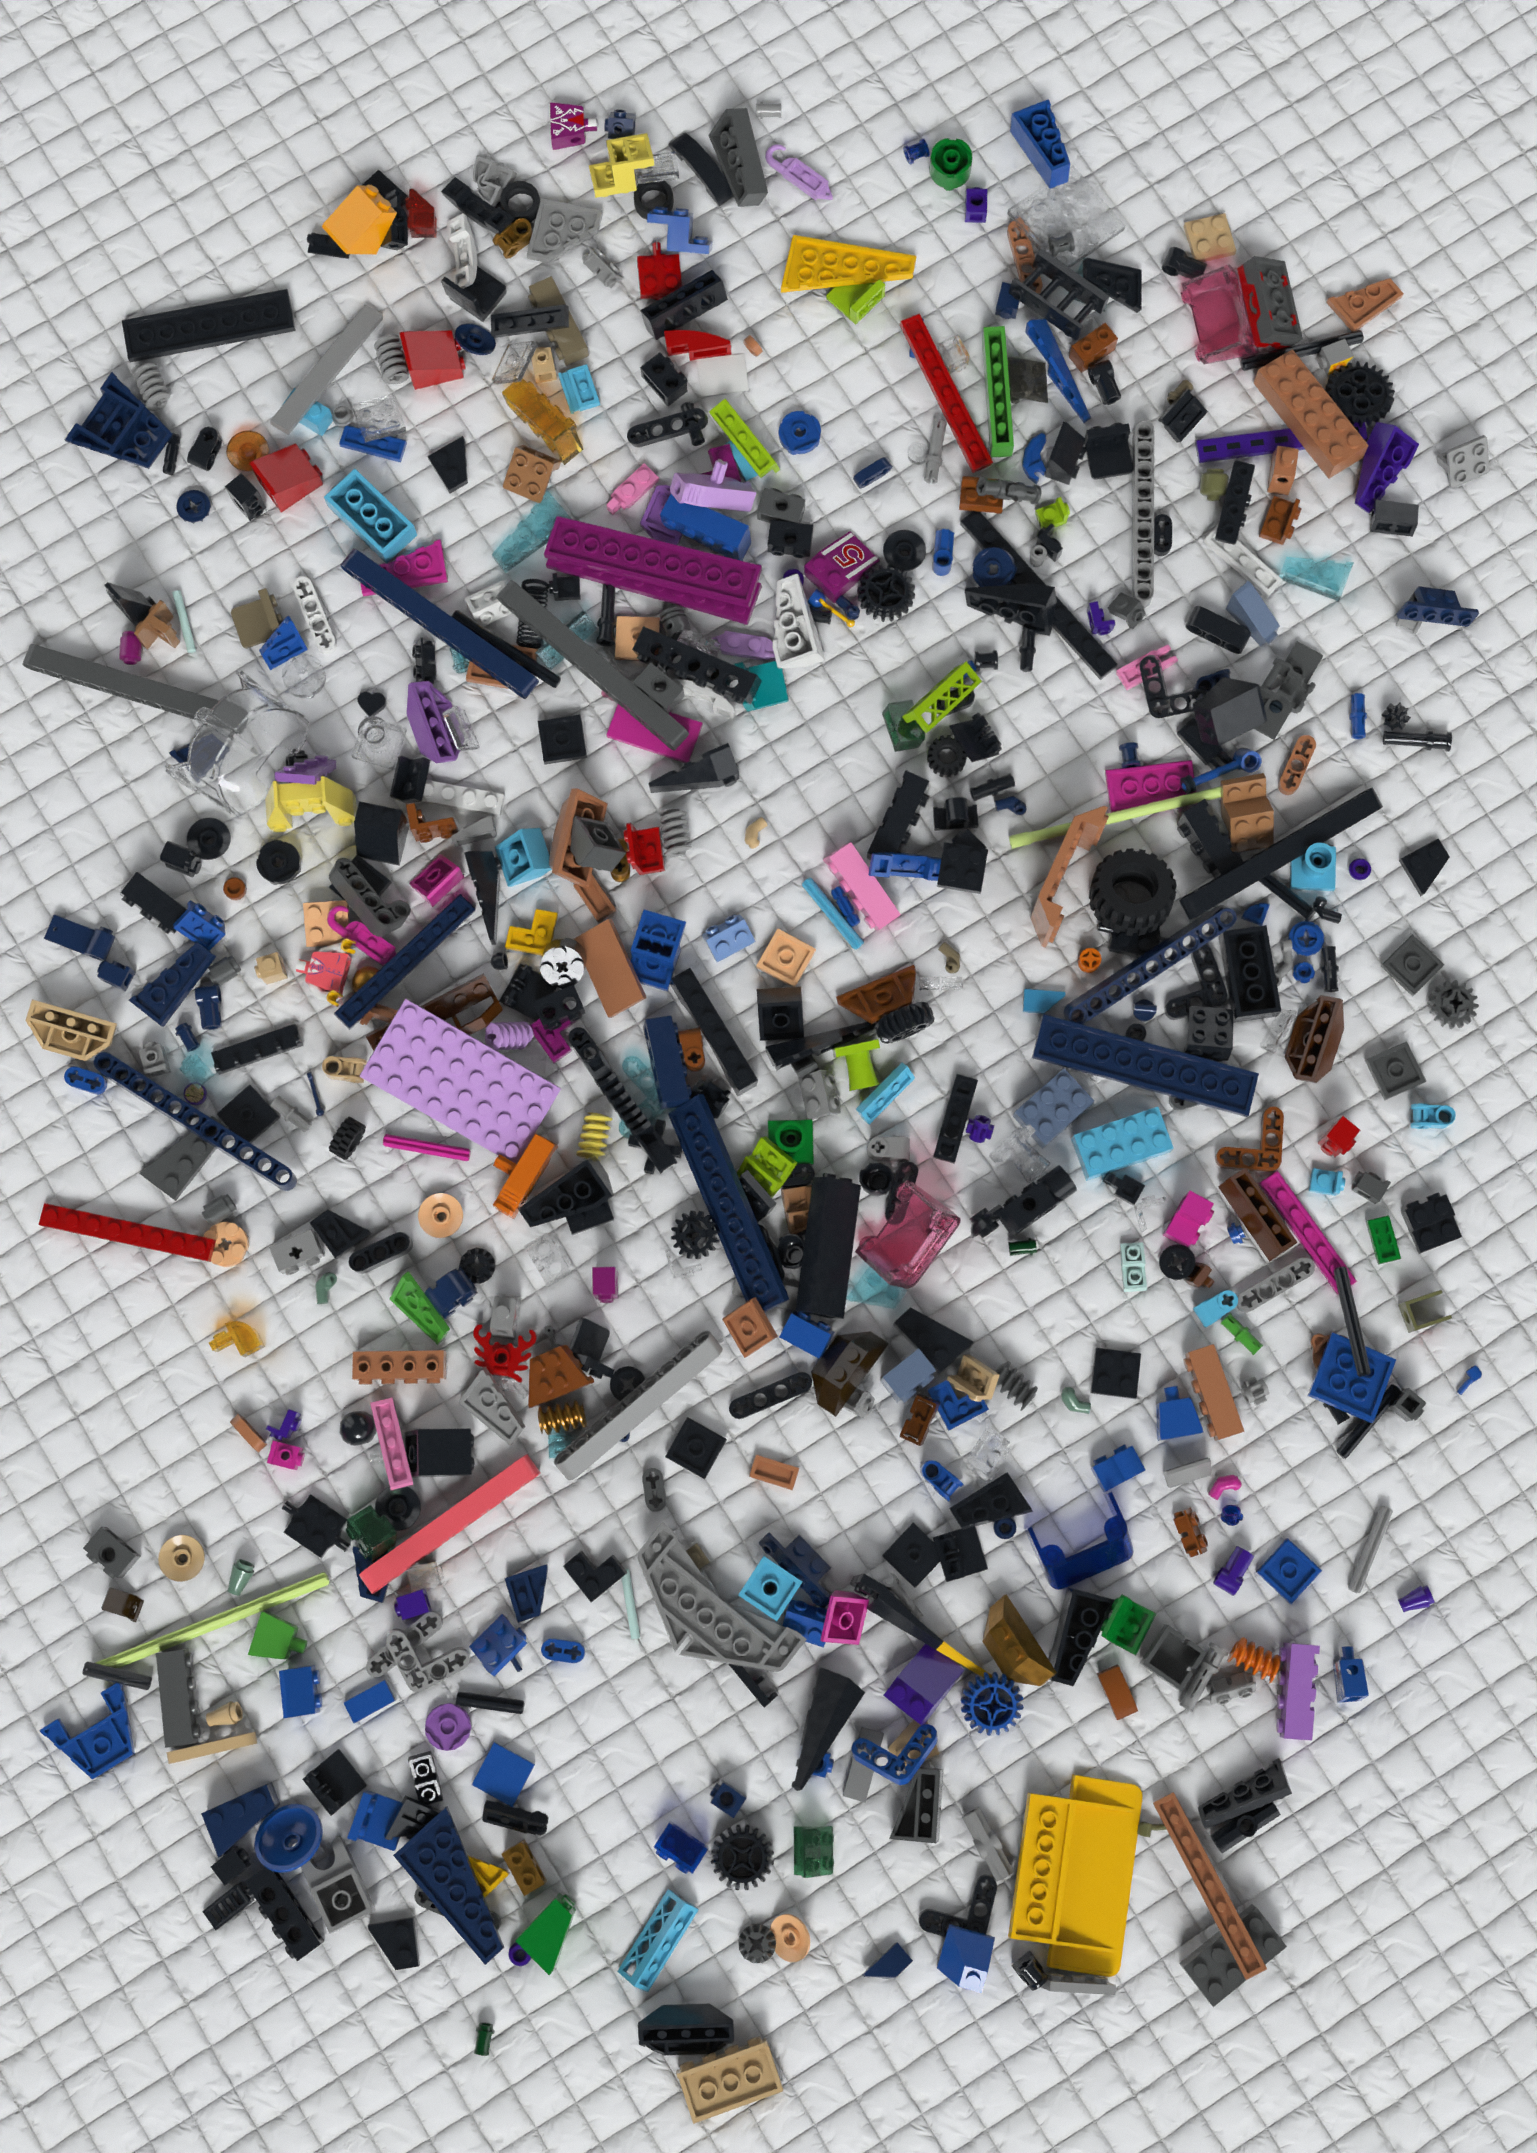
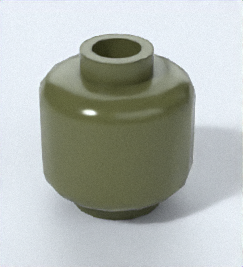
[1200,469,1229,501]

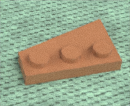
[1326,278,1404,332]

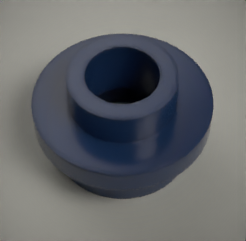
[993,1518,1017,1539]

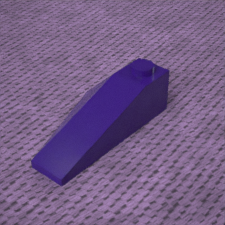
[1354,422,1419,513]

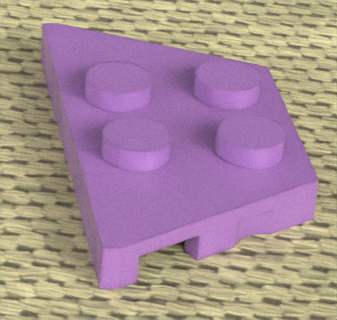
[640,485,683,545]

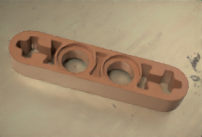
[1007,220,1043,294]

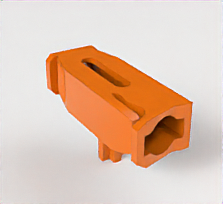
[493,1134,558,1219]

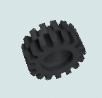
[927,735,967,777]
[329,1116,366,1160]

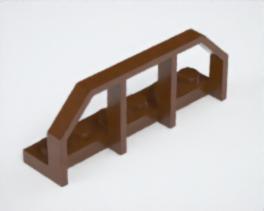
[366,973,503,1051]

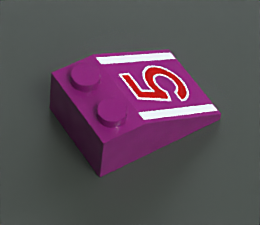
[804,531,880,604]

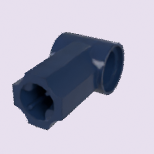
[195,984,222,1030]

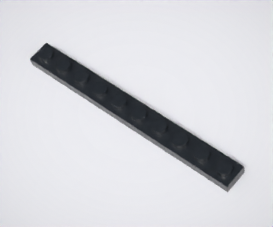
[960,511,1118,680]

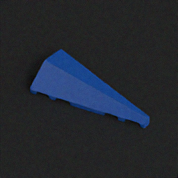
[1025,319,1091,423]

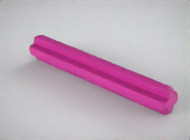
[383,1134,471,1161]

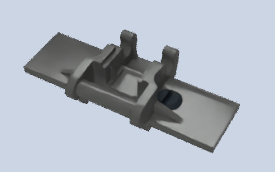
[1254,641,1323,740]

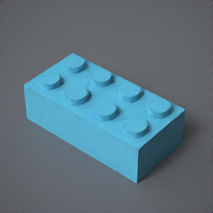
[324,469,417,564]
[1071,1107,1174,1181]

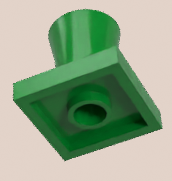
[768,1120,814,1165]

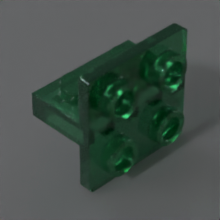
[794,1826,834,1878]

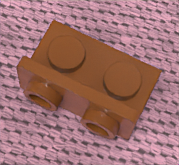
[959,476,1003,514]
[1259,496,1302,545]

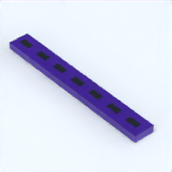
[1195,421,1368,463]

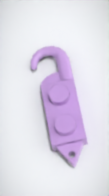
[765,144,833,200]
[710,631,776,661]

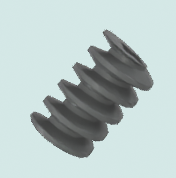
[995,1361,1038,1411]

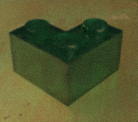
[346,1505,397,1564]

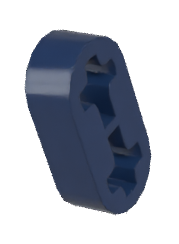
[853,457,893,489]

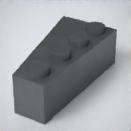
[708,108,768,207]

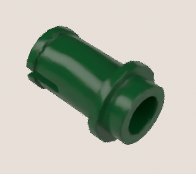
[1008,1238,1037,1256]
[474,2023,495,2056]

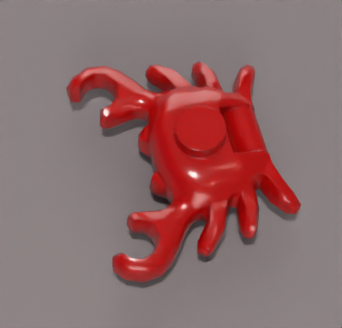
[473,1324,537,1383]

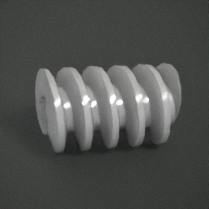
[374,334,409,384]
[131,363,170,411]
[659,809,692,857]

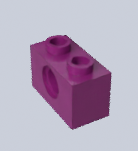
[592,1267,619,1303]

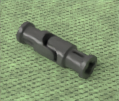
[976,476,1042,504]

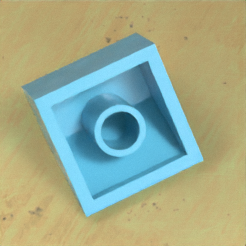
[495,828,552,887]

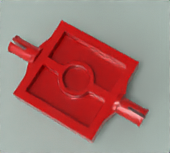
[637,242,682,300]

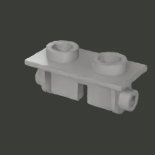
[582,246,623,288]
[1206,1672,1256,1705]

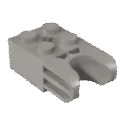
[301,1836,376,1934]

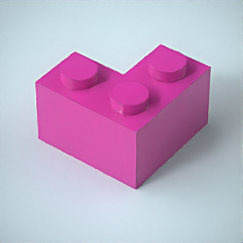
[1163,1191,1214,1247]

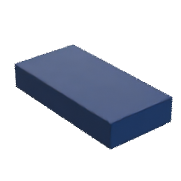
[344,1680,396,1723]

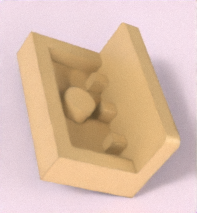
[947,1354,1000,1402]

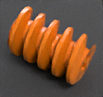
[1227,1637,1281,1684]

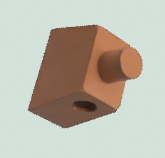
[1267,446,1299,496]

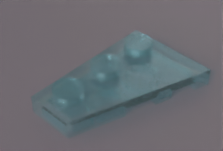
[1279,557,1354,601]

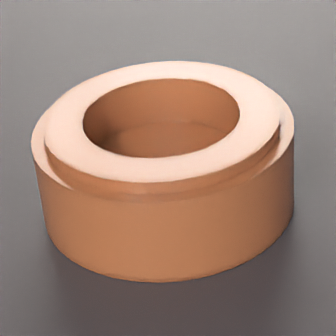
[743,335,763,357]

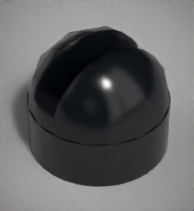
[490,952,508,970]

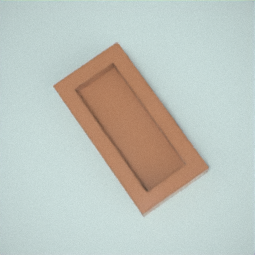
[573,874,616,922]
[749,1455,799,1491]

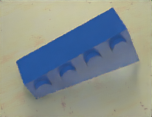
[660,494,751,561]

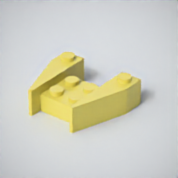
[265,776,357,832]

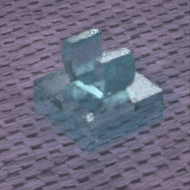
[548,1434,572,1459]

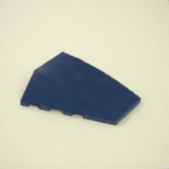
[64,372,173,469]

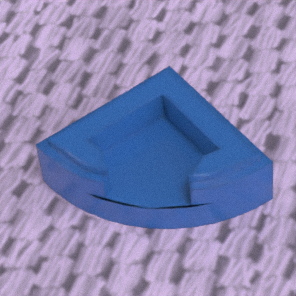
[1241,903,1270,926]

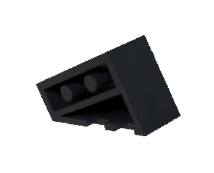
[120,872,187,934]
[893,1307,974,1375]

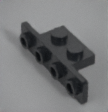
[1215,460,1255,545]

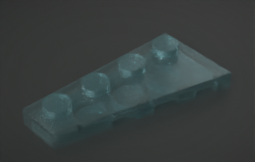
[492,491,573,573]

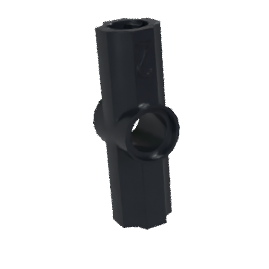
[1210,1802,1281,1853]

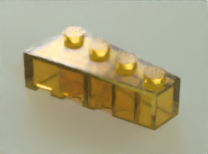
[502,377,583,465]

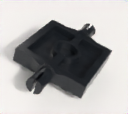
[1097,922,1167,961]
[282,1494,351,1559]

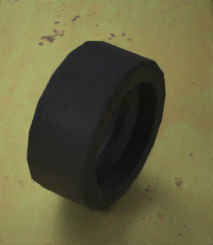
[634,177,674,220]
[500,181,540,223]

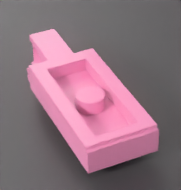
[606,463,659,515]

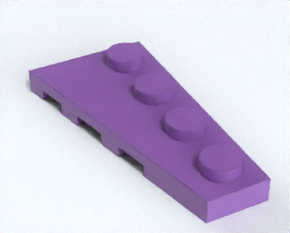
[275,755,336,785]

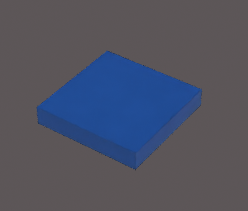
[1256,1538,1322,1604]
[472,1742,535,1807]

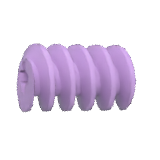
[485,1021,533,1050]

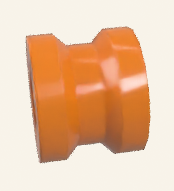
[1078,948,1102,973]

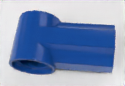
[932,529,954,576]

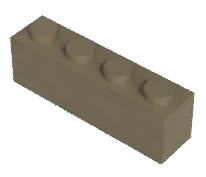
[528,276,589,366]

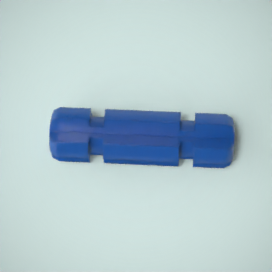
[831,886,860,927]

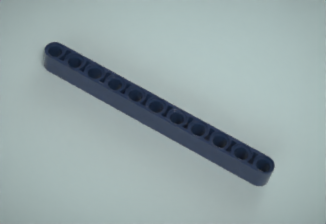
[340,548,539,699]
[93,1052,297,1191]

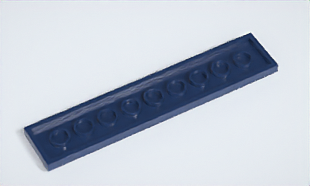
[1032,1014,1259,1117]
[668,1094,789,1313]

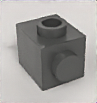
[1389,1388,1426,1422]

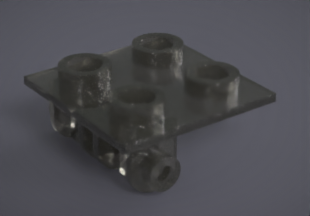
[1008,356,1048,404]

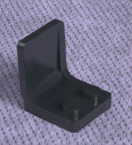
[441,266,507,322]

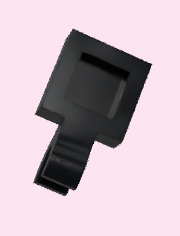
[1102,1173,1145,1206]

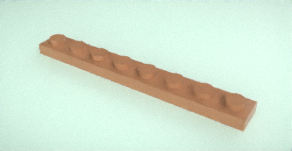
[1153,1792,1267,1980]

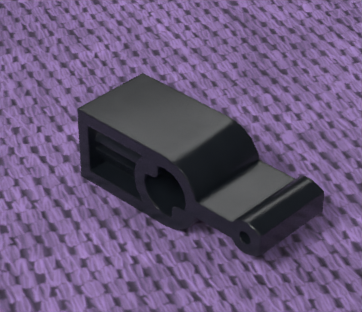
[381,188,408,251]

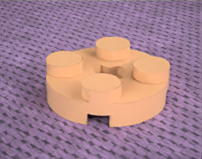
[203,1222,249,1267]

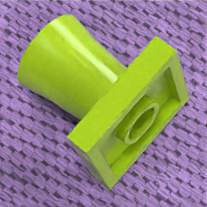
[832,1039,880,1091]

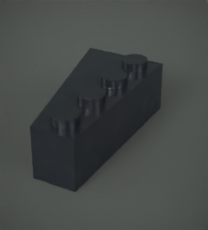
[867,770,930,860]
[1049,1588,1115,1686]

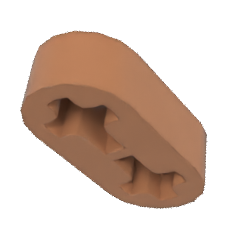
[230,1413,267,1453]

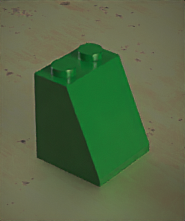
[516,1893,576,1975]

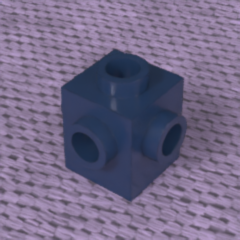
[604,109,636,139]

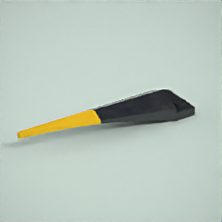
[850,1574,992,1679]

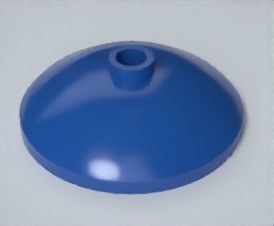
[254,1804,323,1872]

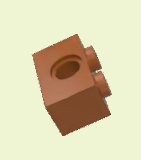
[1069,323,1118,373]

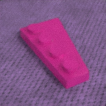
[360,539,448,597]

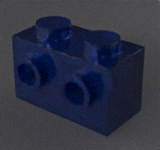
[654,1821,709,1874]

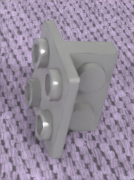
[1437,435,1489,488]

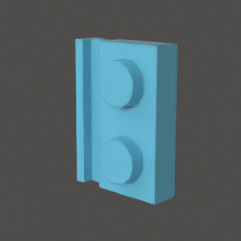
[558,364,600,414]

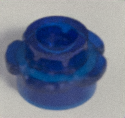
[1221,1505,1243,1526]

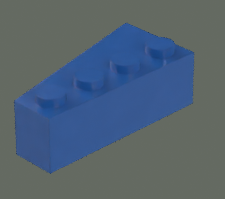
[1010,99,1070,189]

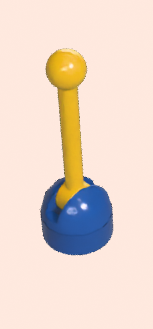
[808,589,855,627]

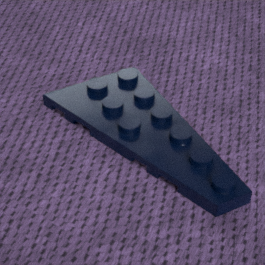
[393,1806,504,1965]

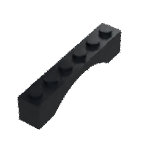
[670,968,758,1097]

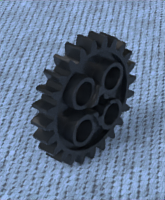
[1325,361,1395,428]

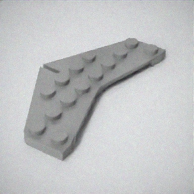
[637,1522,807,1672]

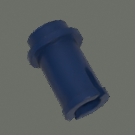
[175,1022,200,1052]

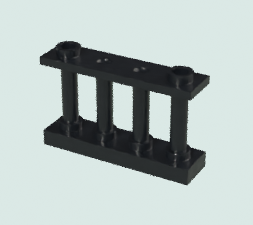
[1009,248,1110,341]

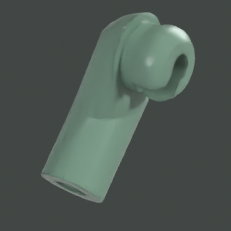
[1061,1387,1091,1414]

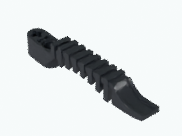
[568,1027,677,1174]

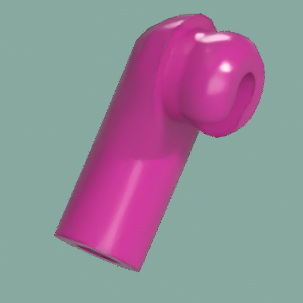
[1208,1475,1242,1500]

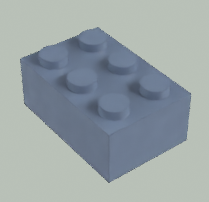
[1013,1068,1094,1149]
[880,1348,936,1403]

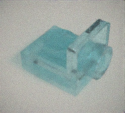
[179,1054,215,1089]

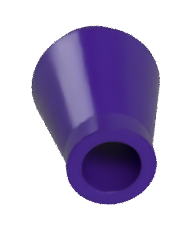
[1398,1585,1435,1612]

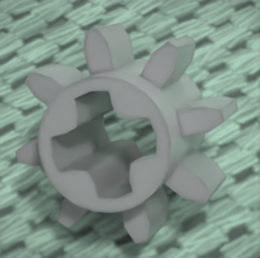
[1241,1377,1270,1406]

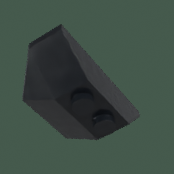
[638,2003,734,2056]

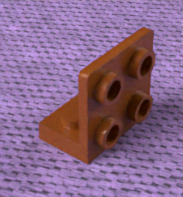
[406,803,459,843]

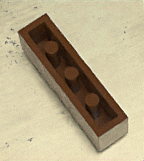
[1218,1168,1298,1262]

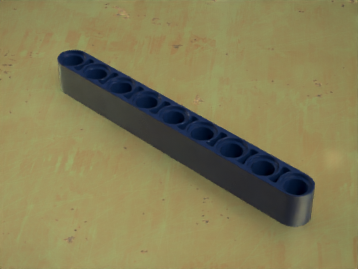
[1063,905,1237,1025]

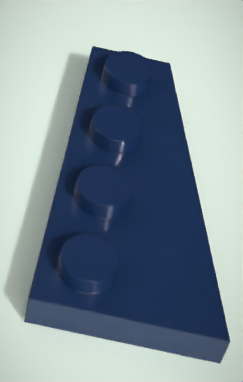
[129,942,217,1027]

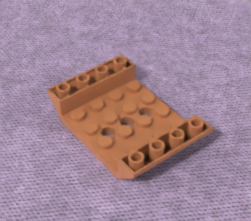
[1030,806,1109,948]

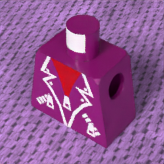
[550,103,597,150]

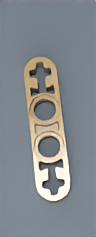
[167,1732,257,1764]

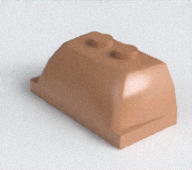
[549,788,608,887]

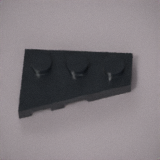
[1083,258,1142,313]
[949,1472,1033,1530]

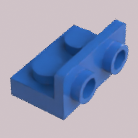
[173,900,226,951]

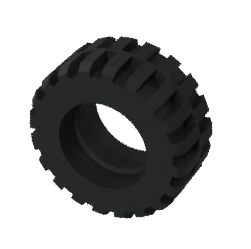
[1089,848,1177,936]

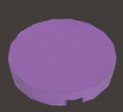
[425,1703,472,1751]

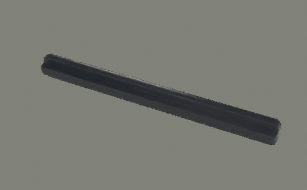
[1240,330,1364,371]
[451,610,561,688]

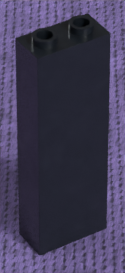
[795,1173,861,1319]

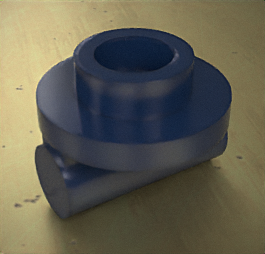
[1133,999,1157,1022]

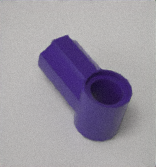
[1213,1546,1254,1596]

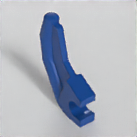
[1022,433,1046,484]

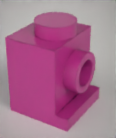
[267,1441,305,1470]

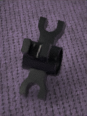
[628,1119,682,1175]

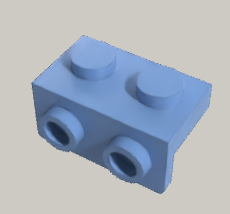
[702,915,756,962]

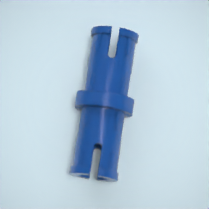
[1349,693,1367,739]

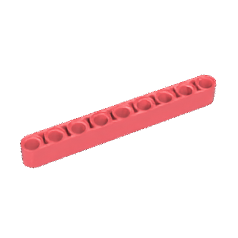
[359,1454,541,1594]

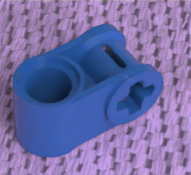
[920,1460,964,1502]

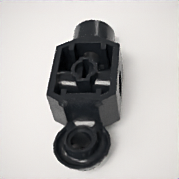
[969,1165,1077,1238]

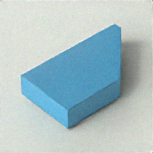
[1023,989,1066,1014]

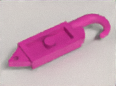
[327,906,397,966]

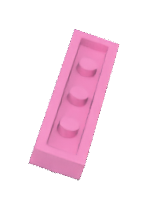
[370,1397,413,1490]

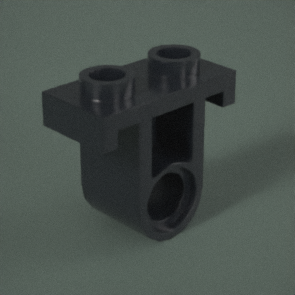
[933,797,978,831]

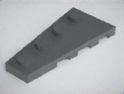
[139,1116,230,1201]

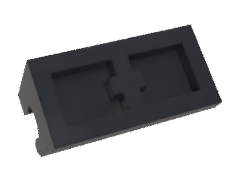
[1370,500,1419,537]

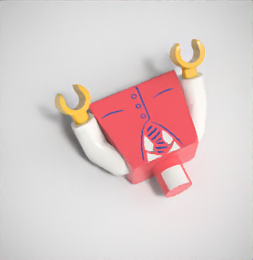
[296,939,356,1007]

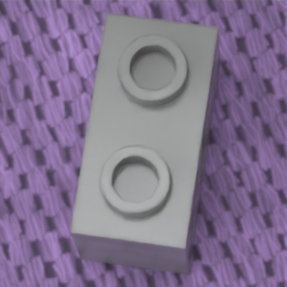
[269,1229,324,1275]

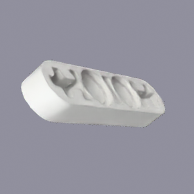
[293,576,337,655]

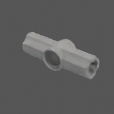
[962,1807,1014,1881]

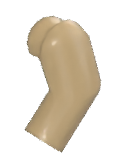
[745,817,768,849]

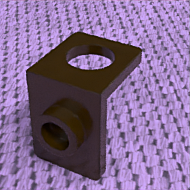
[101,1587,144,1622]

